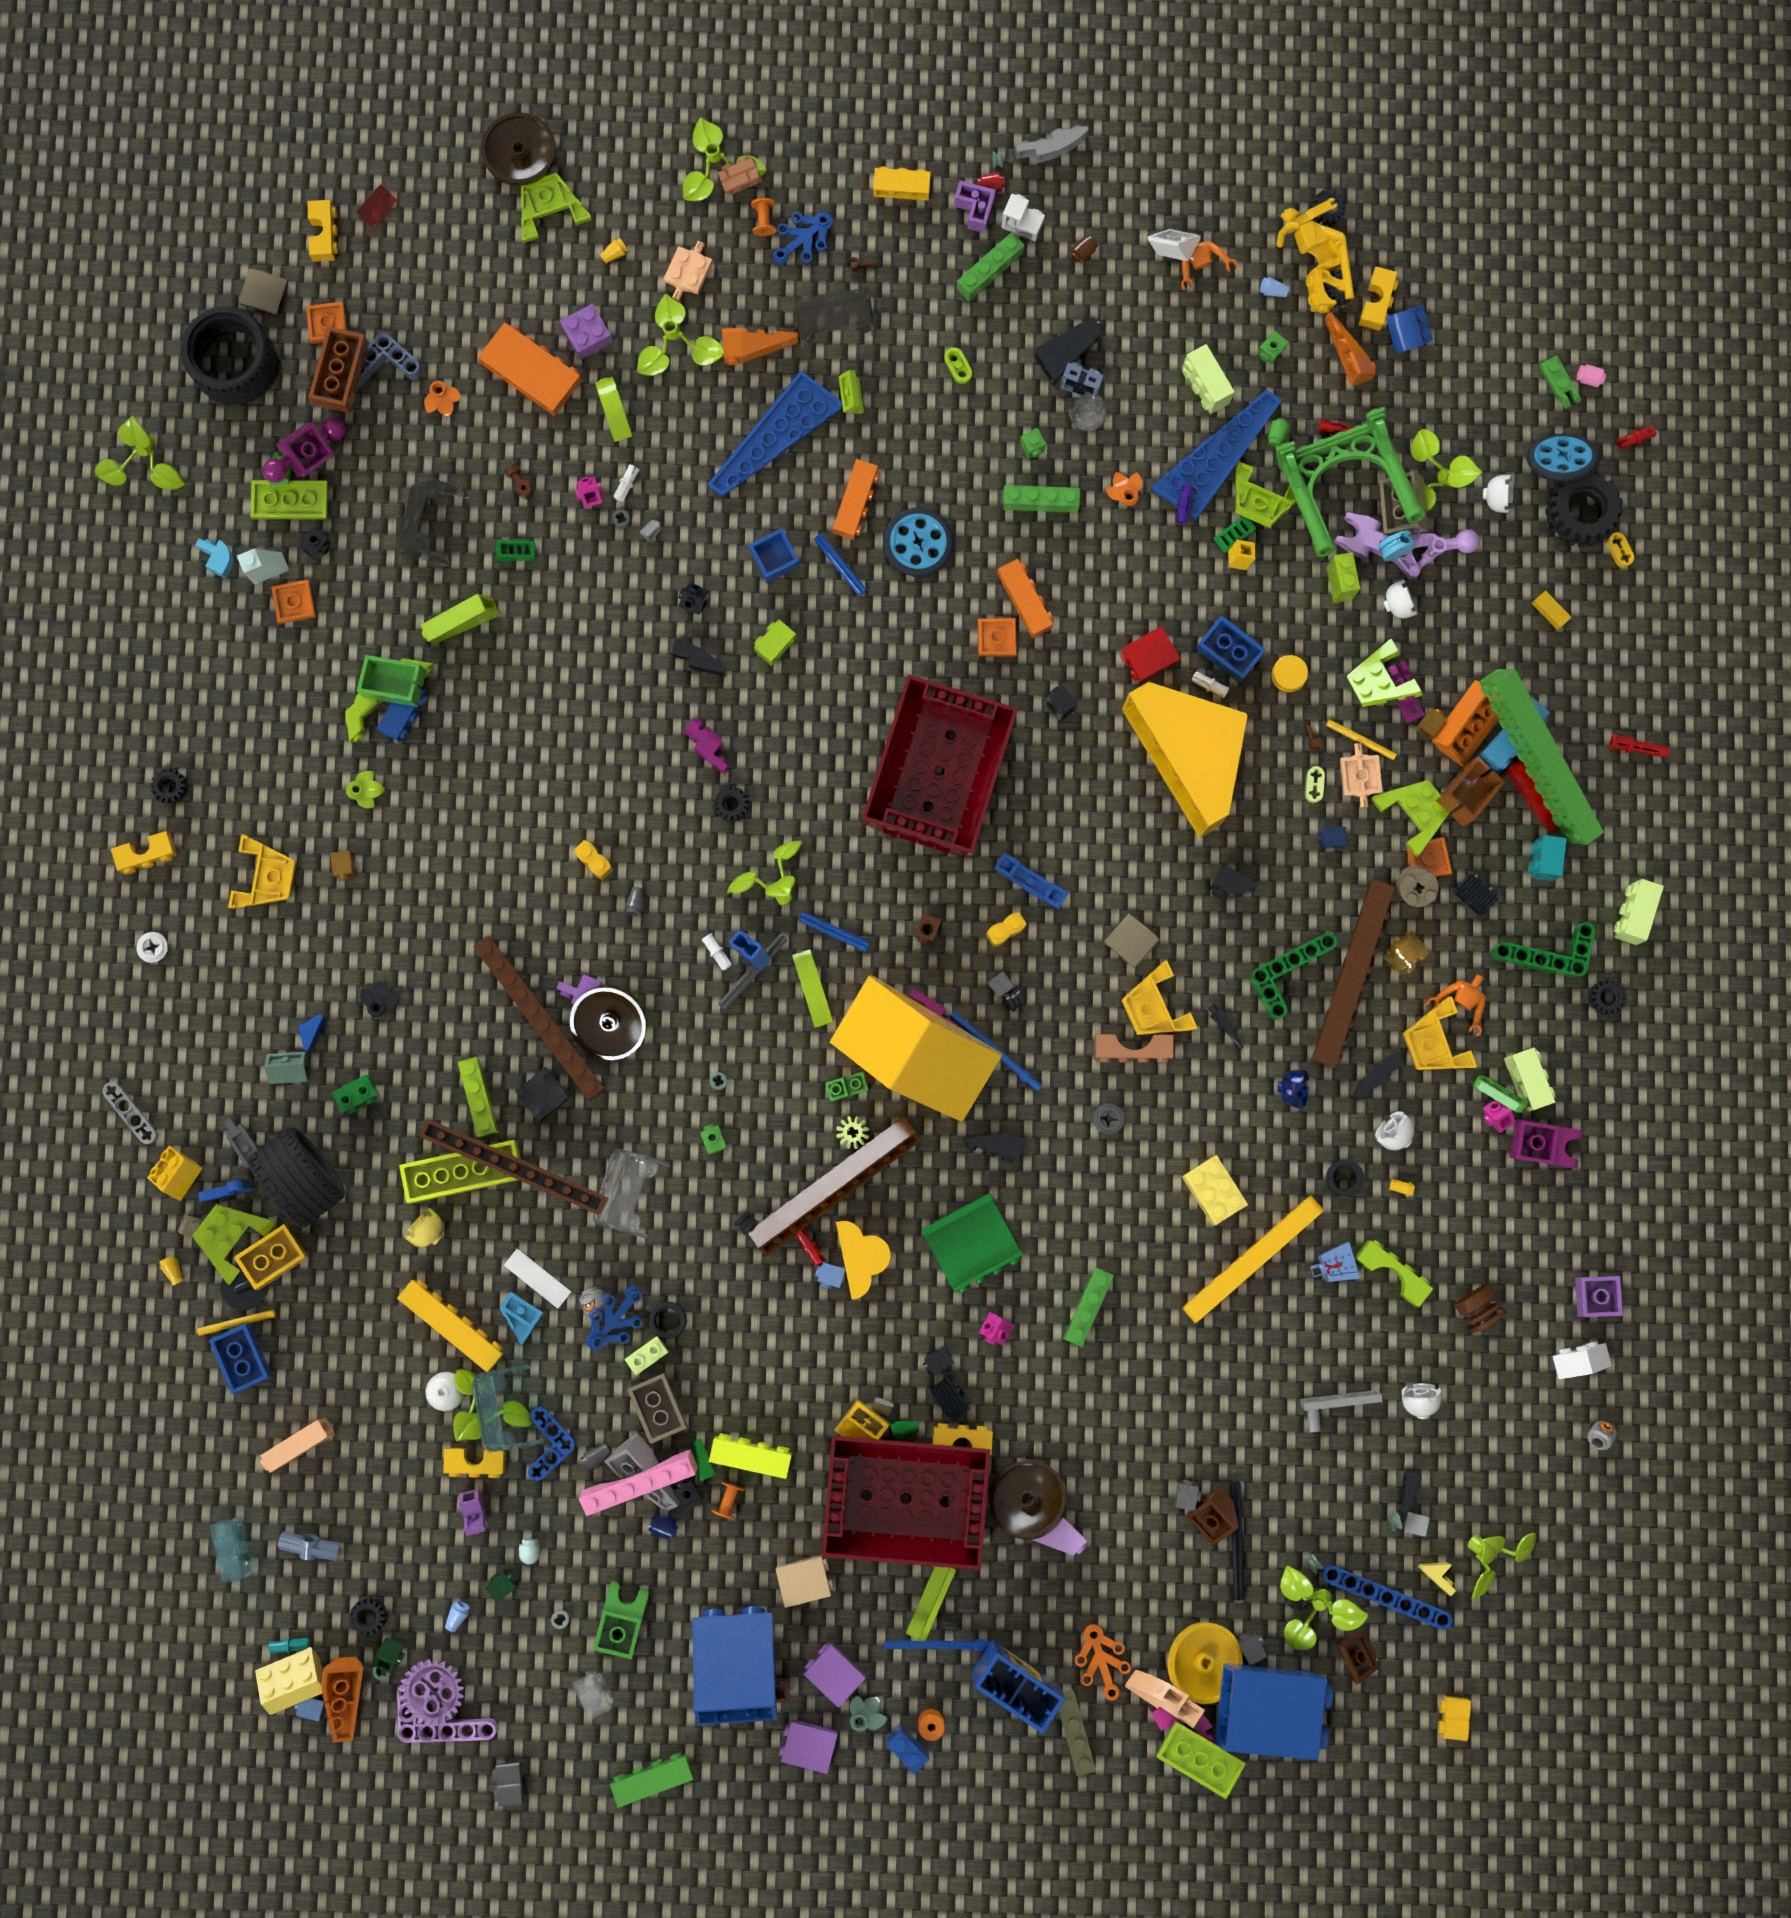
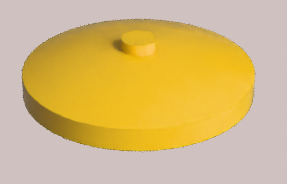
[1168,1622,1243,1704]

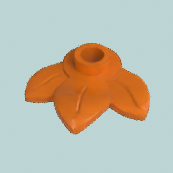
[424,381,461,417]
[1106,472,1142,506]

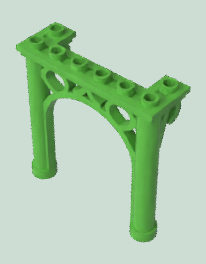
[1276,407,1426,557]

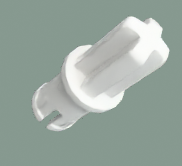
[614,465,640,502]
[1192,672,1229,699]
[702,933,731,970]

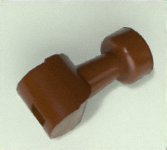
[505,464,533,500]

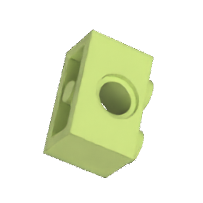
[625,1336,670,1375]

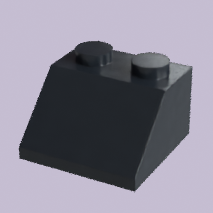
[1209,864,1258,899]

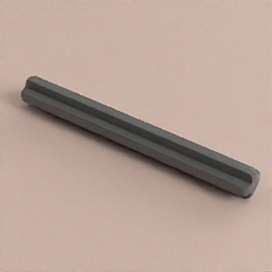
[718,934,787,1010]

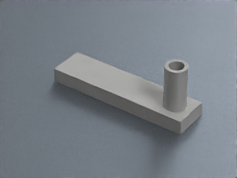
[1301,1390,1382,1432]

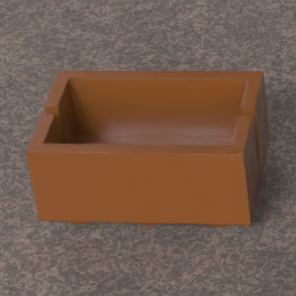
[1436,756,1505,827]

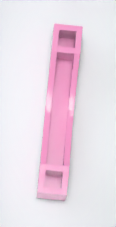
[579,1449,698,1516]

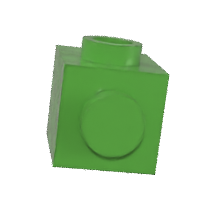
[1258,330,1289,365]
[1020,428,1046,459]
[700,1124,727,1155]

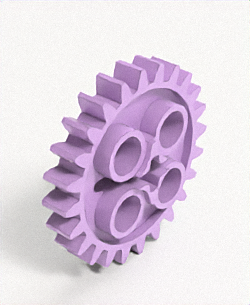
[399,1659,464,1727]

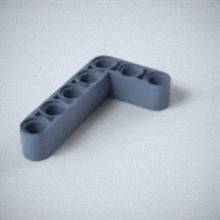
[355,333,422,393]

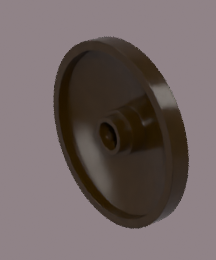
[481,113,557,186]
[570,985,647,1060]
[989,1460,1068,1540]

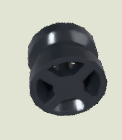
[1004,989,1026,1012]
[734,1211,758,1235]

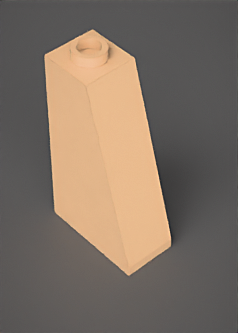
[260,1418,336,1473]

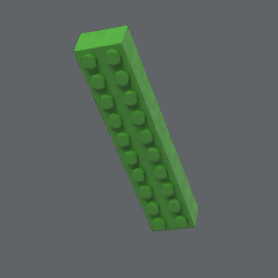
[1479,669,1604,845]

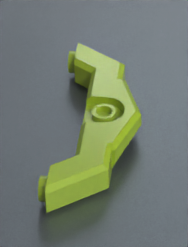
[345,658,434,744]

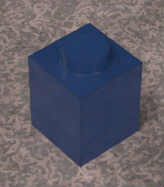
[1317,827,1347,849]

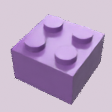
[560,303,613,360]
[1575,1276,1623,1317]

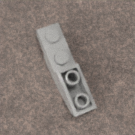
[1015,125,1088,163]

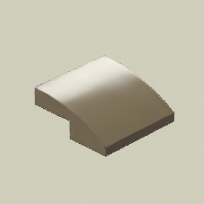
[238,268,287,316]
[1104,913,1160,968]

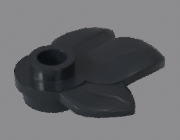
[360,980,399,1018]

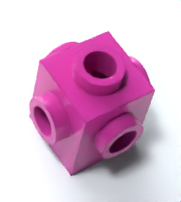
[575,476,603,508]
[1482,1100,1516,1133]
[979,1312,1014,1346]

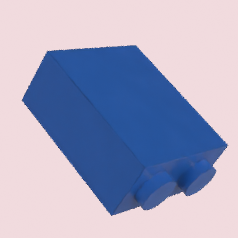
[886,1723,929,1774]

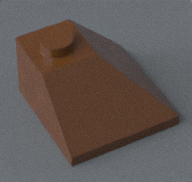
[1187,1487,1239,1545]

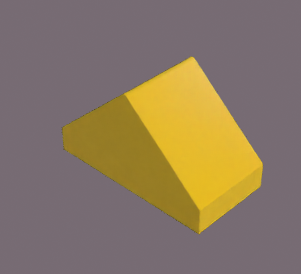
[1122,682,1247,839]
[830,975,1003,1122]

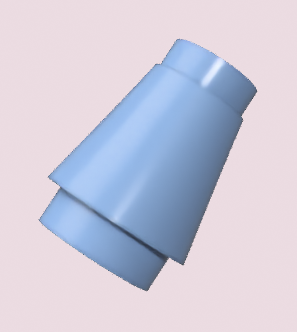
[1260,277,1289,297]
[445,1600,470,1632]

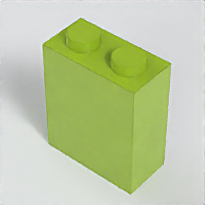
[1326,552,1360,603]

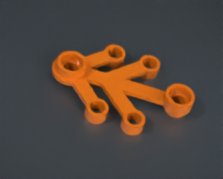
[1075,1624,1131,1701]

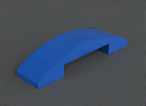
[994,852,1069,909]

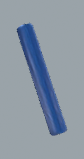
[814,534,866,596]
[799,912,870,952]

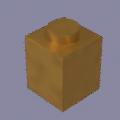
[1415,708,1447,740]
[330,850,356,881]

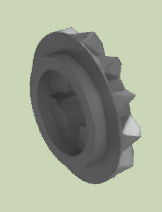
[1093,1103,1124,1134]

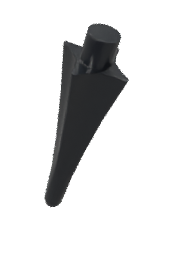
[1208,1004,1243,1049]

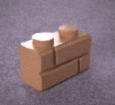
[718,156,763,196]

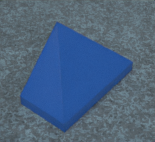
[298,1014,327,1053]

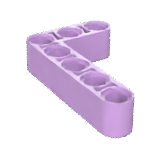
[397,1684,498,1743]

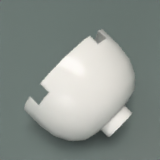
[1483,475,1513,513]
[1383,579,1417,619]
[1375,1112,1414,1150]
[425,1372,465,1411]
[1402,1383,1441,1419]

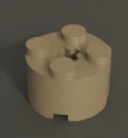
[1396,865,1438,907]

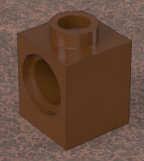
[915,913,941,945]

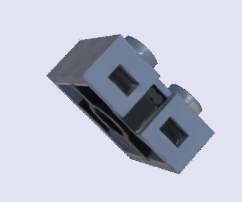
[1060,362,1103,401]

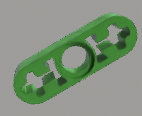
[1474,1075,1527,1113]

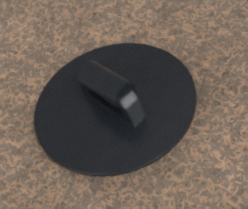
[220,1265,268,1310]

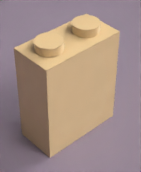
[775,1555,834,1608]

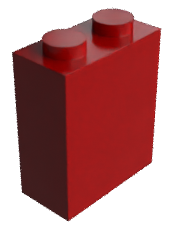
[1120,626,1181,684]

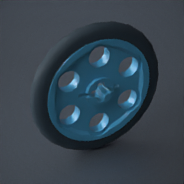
[1526,433,1600,482]
[883,508,954,577]

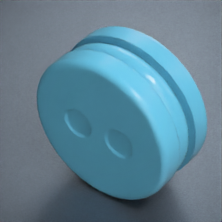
[1378,530,1416,561]

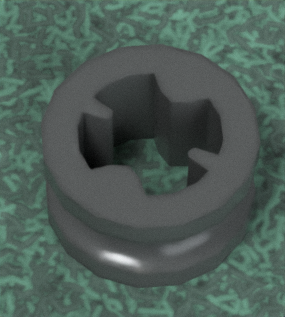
[612,510,630,529]

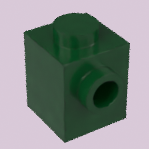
[485,1570,518,1603]
[374,1637,405,1674]

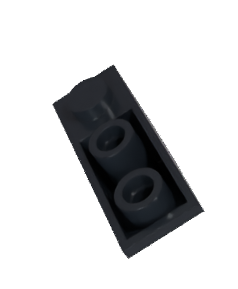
[962,1133,1025,1164]

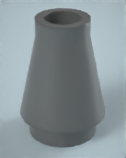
[625,887,644,916]
[581,1444,611,1471]

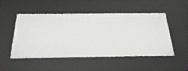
[504,1249,571,1308]

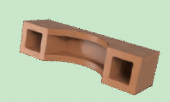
[1094,1034,1173,1063]

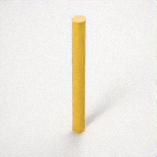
[1326,719,1397,760]
[197,1309,276,1336]

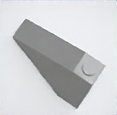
[604,1434,680,1512]

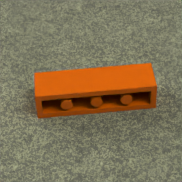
[833,459,880,540]
[997,559,1054,639]

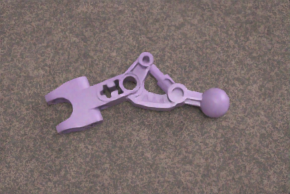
[1334,512,1479,580]

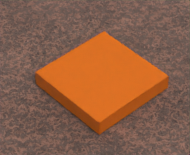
[306,302,347,344]
[271,579,316,624]
[978,618,1017,657]
[1406,837,1452,878]

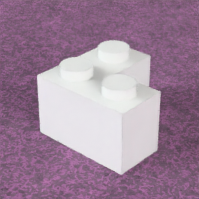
[1001,194,1045,242]
[1553,1341,1612,1379]

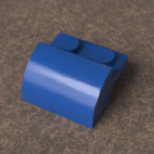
[1386,304,1433,353]

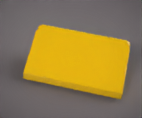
[1532,590,1572,630]

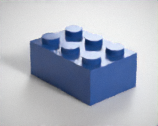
[1195,615,1266,684]
[209,1323,273,1394]

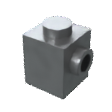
[1174,1480,1201,1511]

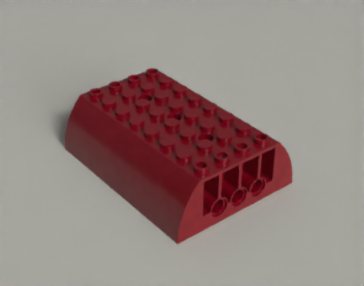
[862,674,1018,856]
[822,1436,991,1570]

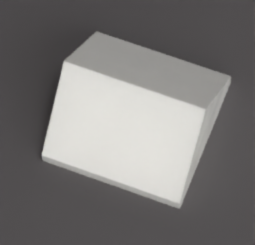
[1148,229,1200,261]

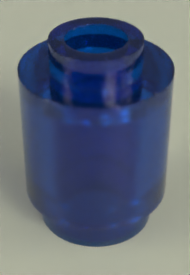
[648,1515,678,1540]

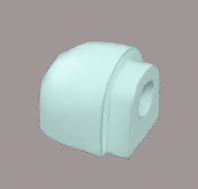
[519,1539,540,1565]

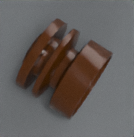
[1454,1284,1507,1334]

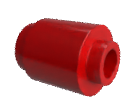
[977,172,1005,192]

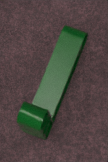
[1491,922,1595,978]
[1250,933,1337,1020]

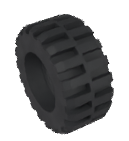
[1545,472,1623,547]

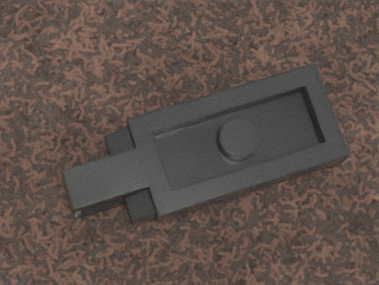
[224,1118,259,1170]

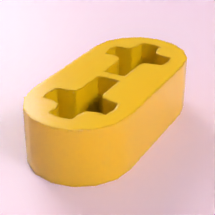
[1607,532,1634,568]

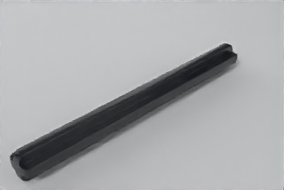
[1230,1481,1245,1601]

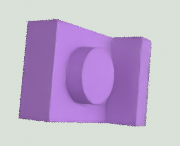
[557,974,603,1005]
[459,1489,487,1536]

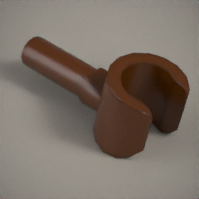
[849,257,876,271]
[1305,724,1321,750]

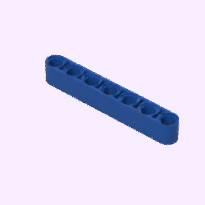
[1321,1564,1452,1630]

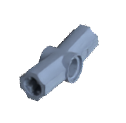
[278,1531,340,1561]

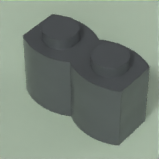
[492,1761,524,1807]

